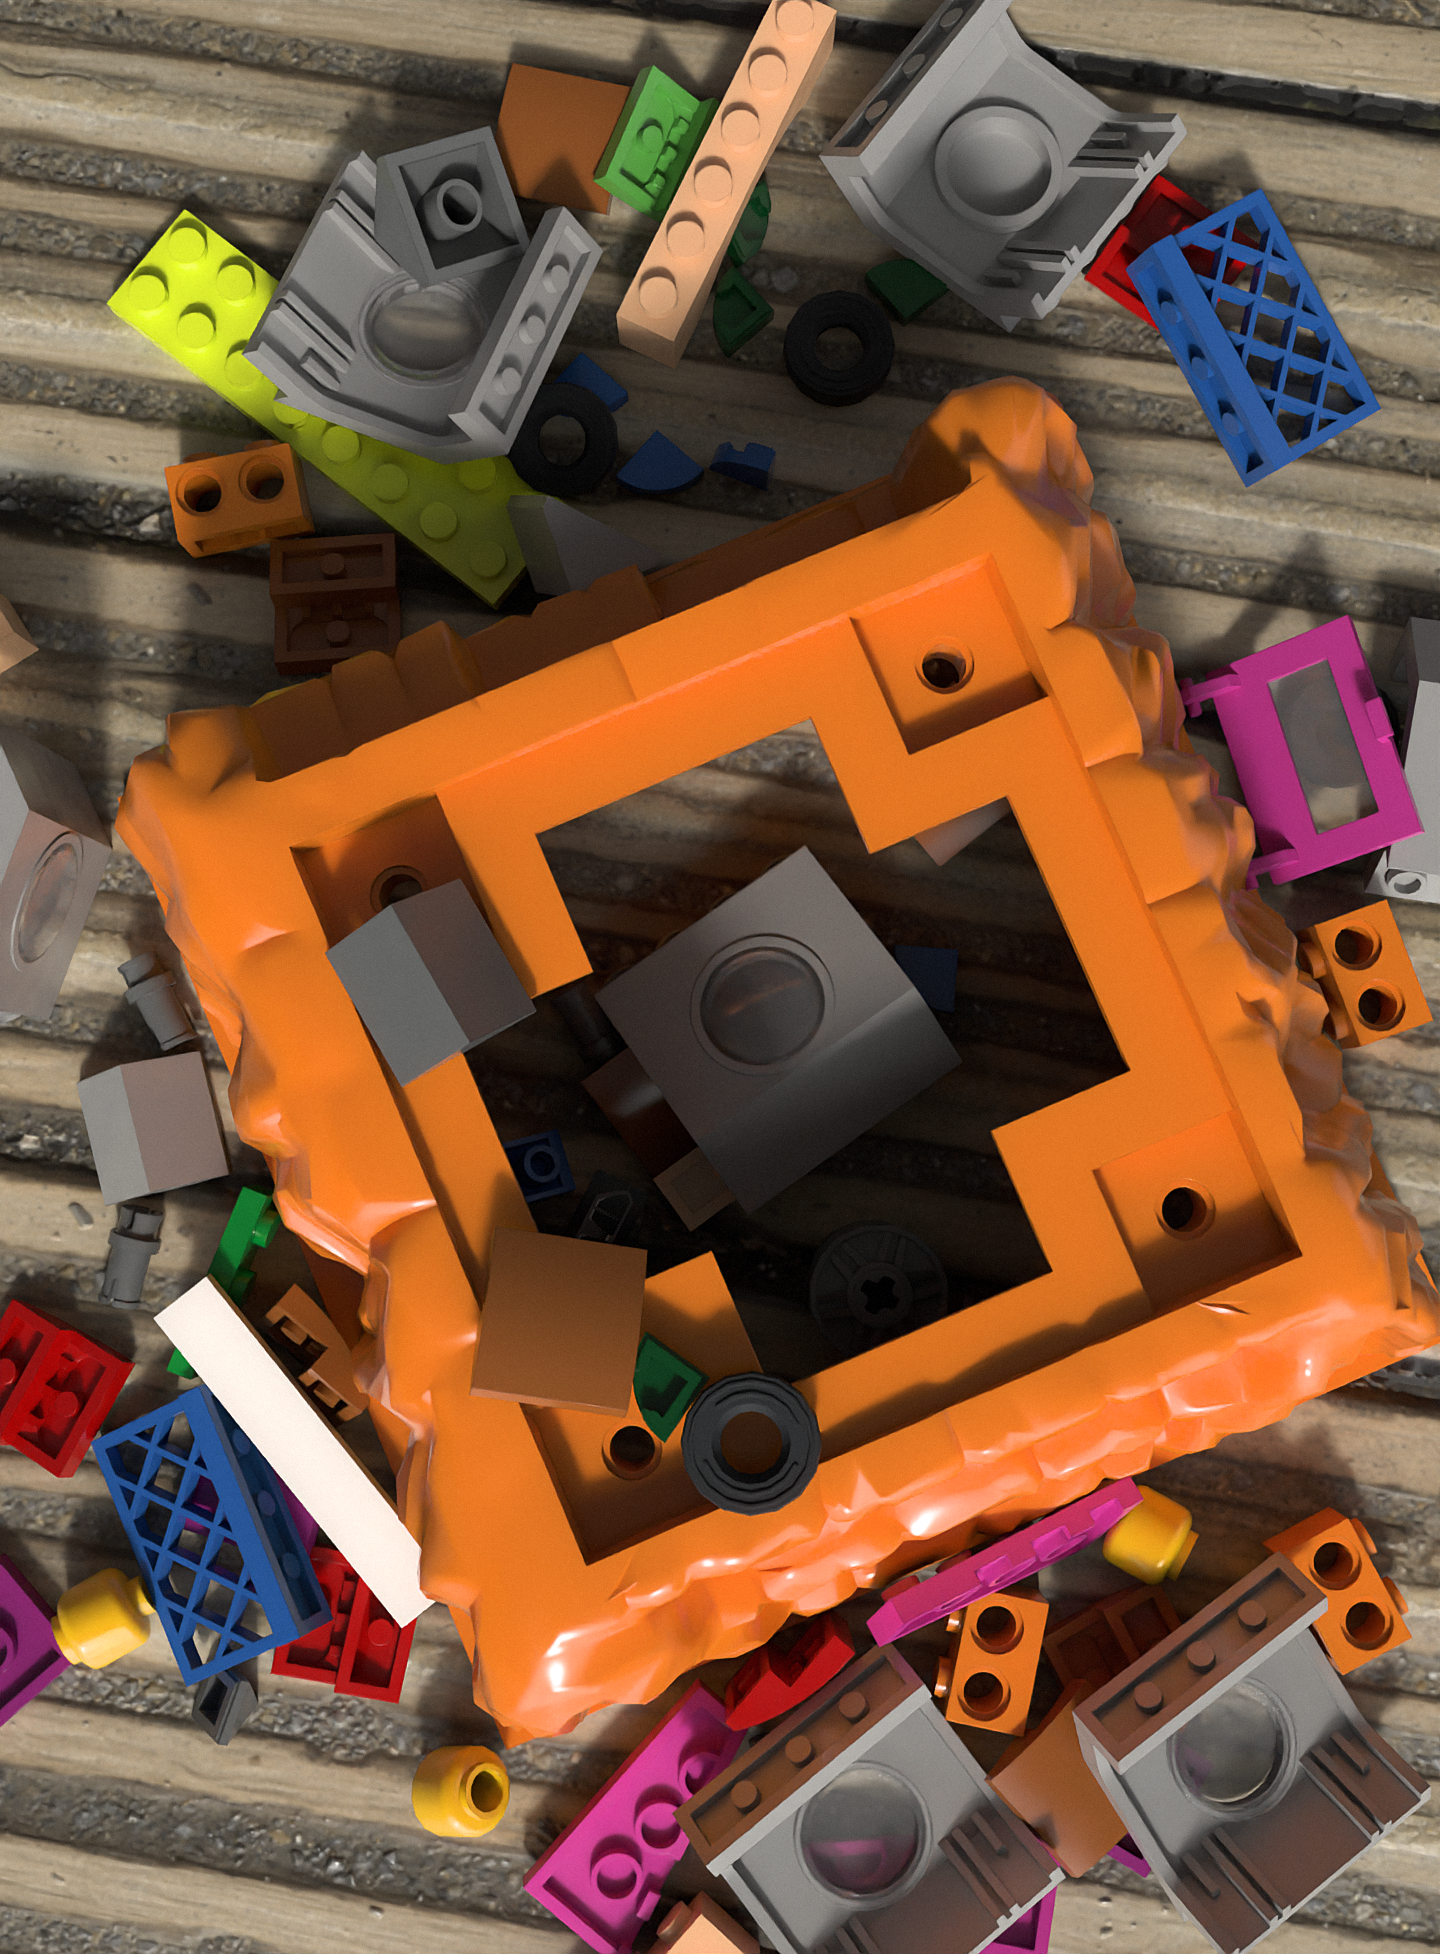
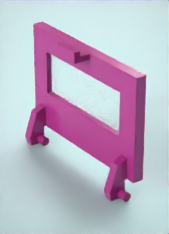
[1179,615,1425,891]

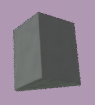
[374,125,530,289]
[325,878,537,1087]

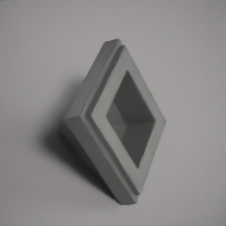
[191,1654,258,1746]

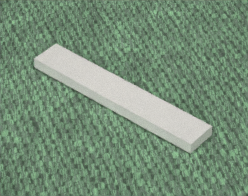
[153,1274,436,1628]

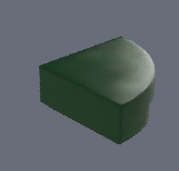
[726,180,771,269]
[864,259,950,327]
[713,266,774,358]
[633,1332,711,1443]

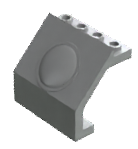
[819,0,1188,333]

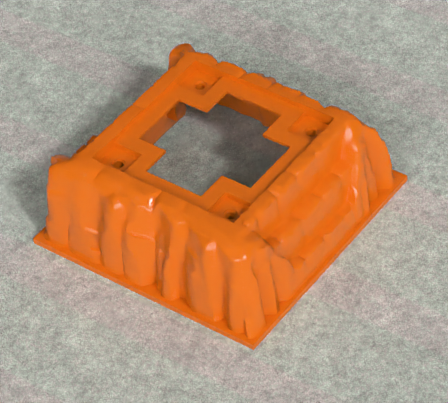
[114,375,1440,1750]

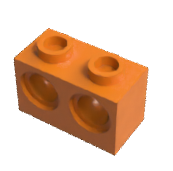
[164,440,315,558]
[1296,899,1434,1049]
[1262,1507,1412,1675]
[931,1584,1049,1737]

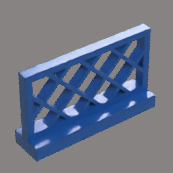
[1125,188,1381,488]
[91,1384,334,1687]

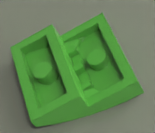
[592,65,721,223]

